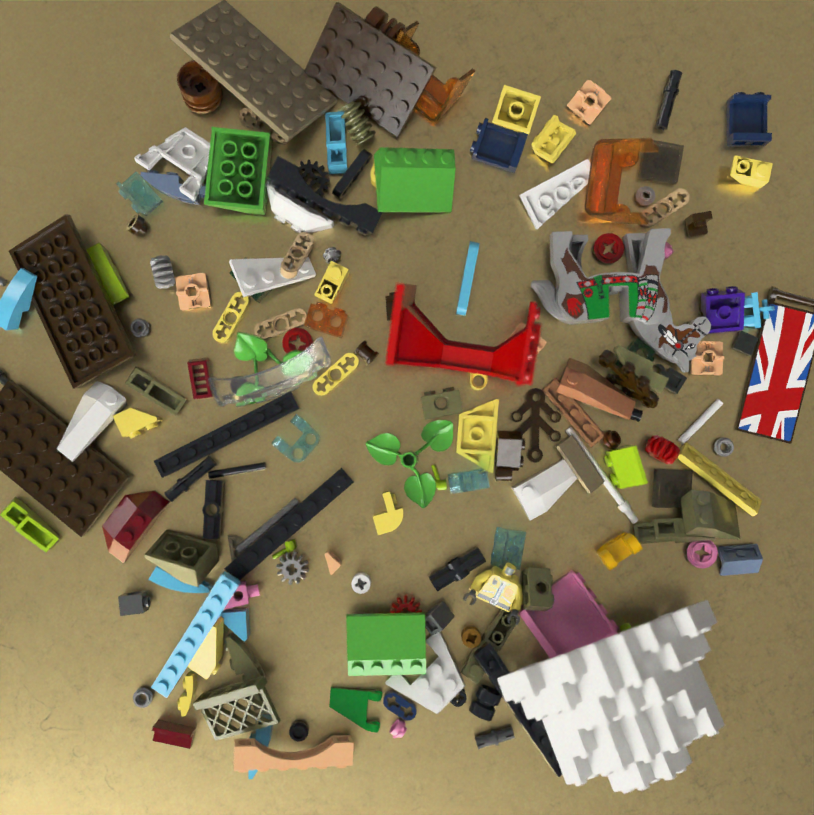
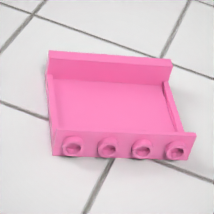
[518,570,619,658]

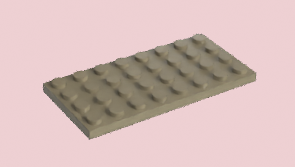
[170,0,338,142]

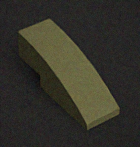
[613,346,669,393]
[125,366,186,415]

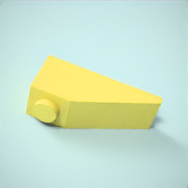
[188,616,224,679]

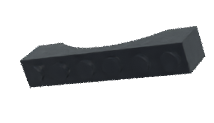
[266,156,383,236]

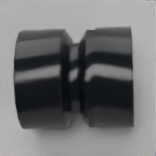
[469,684,502,721]

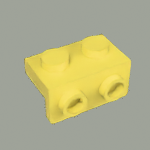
[532,115,576,164]

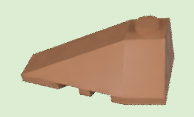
[557,358,636,420]

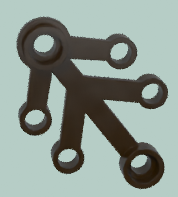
[598,350,659,408]
[511,388,561,463]

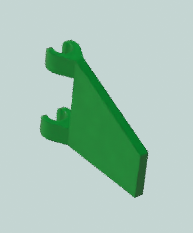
[329,687,382,733]

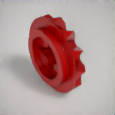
[593,233,624,264]
[282,328,313,353]

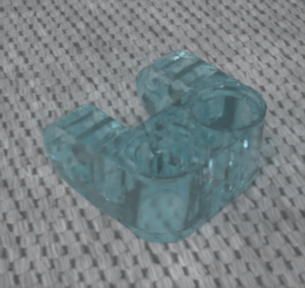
[271,414,321,462]
[448,469,490,494]

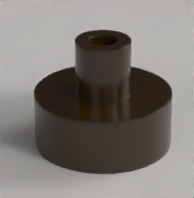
[126,214,147,235]

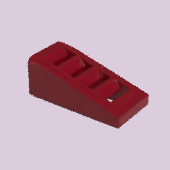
[187,358,213,399]

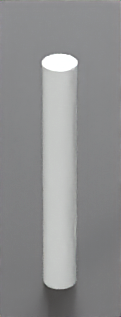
[678,399,723,445]

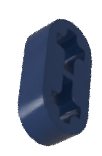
[383,690,417,721]

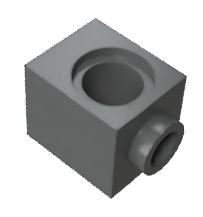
[118,590,151,616]
[425,601,455,635]

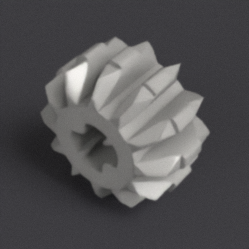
[150,255,175,289]
[276,551,309,585]

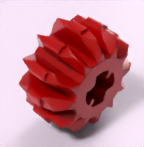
[645,435,680,464]
[390,594,422,613]

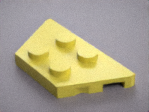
[456,399,499,473]

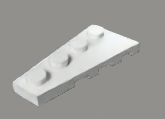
[519,159,596,229]
[229,257,316,297]

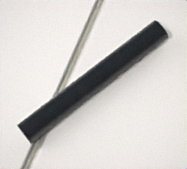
[208,462,266,479]

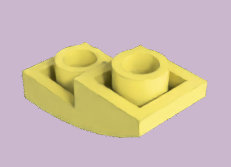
[177,671,197,716]

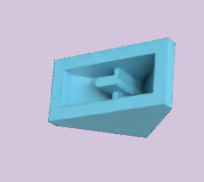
[218,608,250,642]

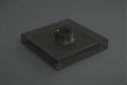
[638,139,684,185]
[652,468,693,508]

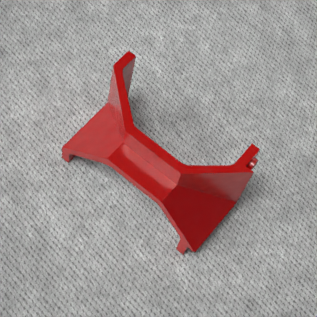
[385,283,542,386]

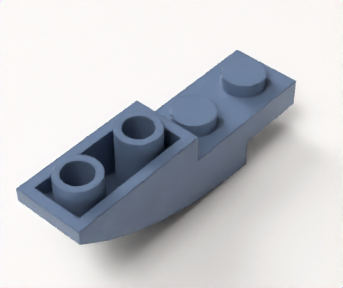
[140,170,206,205]

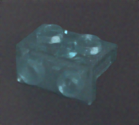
[116,171,163,216]
[491,527,526,570]

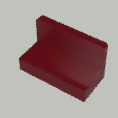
[152,720,196,749]

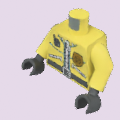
[463,562,523,625]

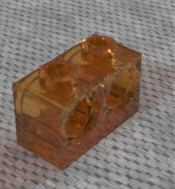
[304,302,349,338]

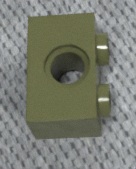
[421,387,463,420]
[522,567,554,611]

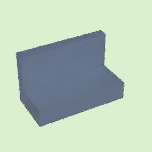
[718,544,763,576]

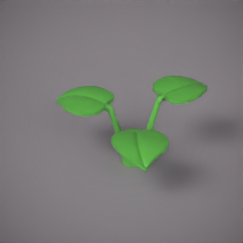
[234,332,314,405]
[366,420,453,508]

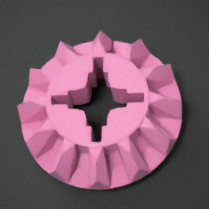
[686,540,718,568]

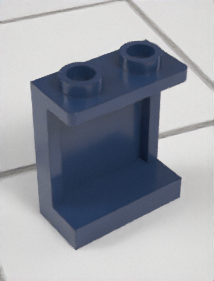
[727,92,772,146]
[470,118,528,173]

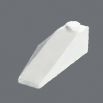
[57,381,127,462]
[512,458,577,520]

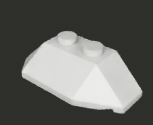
[266,181,334,233]

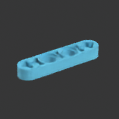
[456,241,480,316]

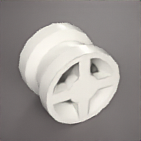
[351,572,371,594]

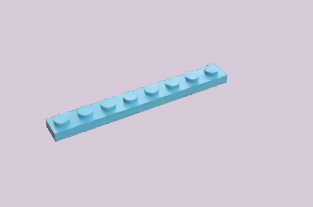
[151,571,241,698]

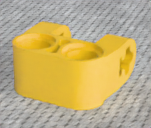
[596,532,643,571]

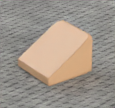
[325,550,342,575]

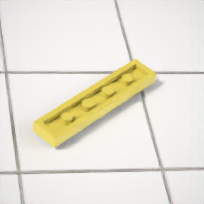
[678,442,762,517]

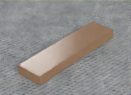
[541,378,604,448]

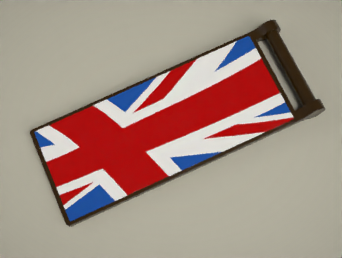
[735,286,814,444]

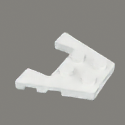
[134,127,210,201]
[385,631,466,714]

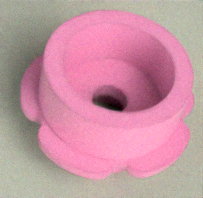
[389,719,407,738]

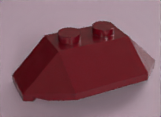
[102,490,170,563]

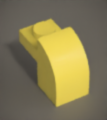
[373,490,403,535]

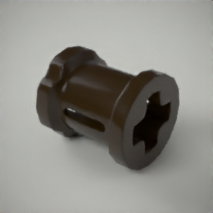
[353,340,379,366]

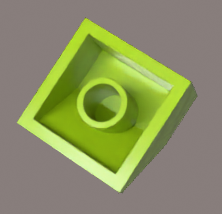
[604,445,648,489]

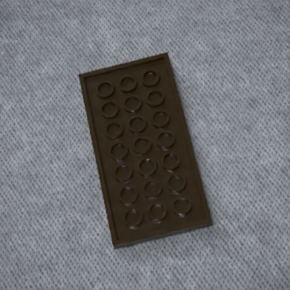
[9,214,136,389]
[0,380,129,537]

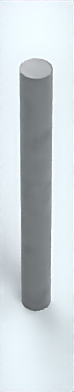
[235,498,300,553]

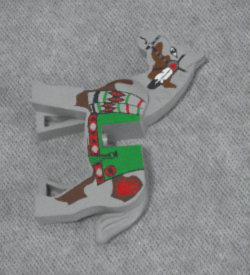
[531,228,711,373]

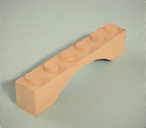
[233,735,354,772]

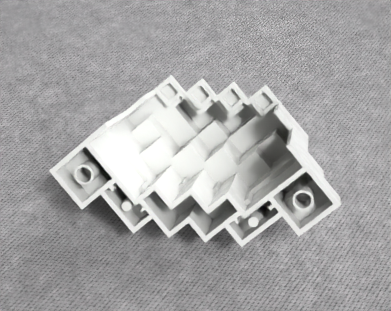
[497,600,725,793]

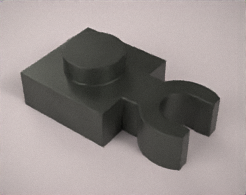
[655,364,687,394]

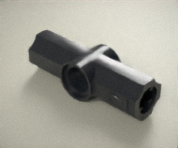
[202,480,224,539]
[429,547,487,591]

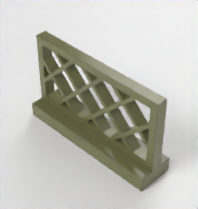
[193,675,281,741]

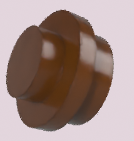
[603,430,621,449]

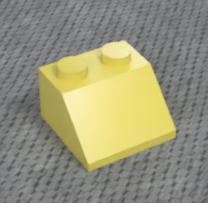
[492,85,541,134]

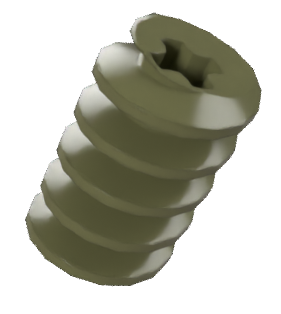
[337,100,376,145]

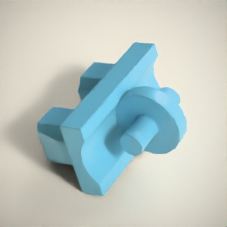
[744,292,775,329]

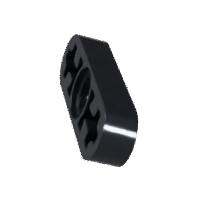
[332,149,372,199]

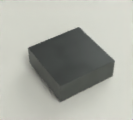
[732,330,759,356]

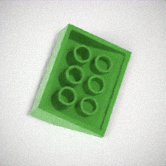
[204,127,273,215]
[374,147,456,212]
[346,612,426,676]

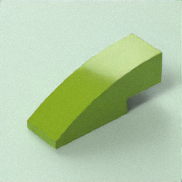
[87,242,129,305]
[0,497,60,553]

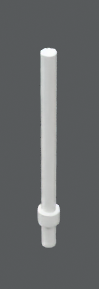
[565,427,639,524]

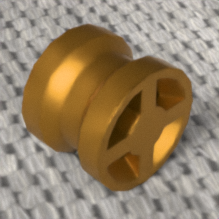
[461,626,481,648]

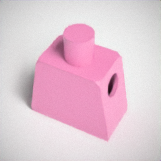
[224,581,260,609]

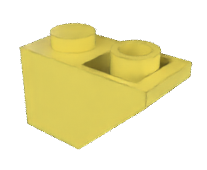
[730,155,773,188]
[314,261,350,304]
[113,408,163,439]

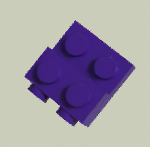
[701,286,745,333]

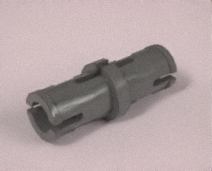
[475,726,515,750]

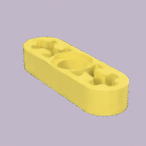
[213,292,250,343]
[313,353,359,396]

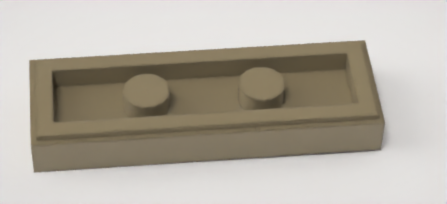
[556,435,604,494]

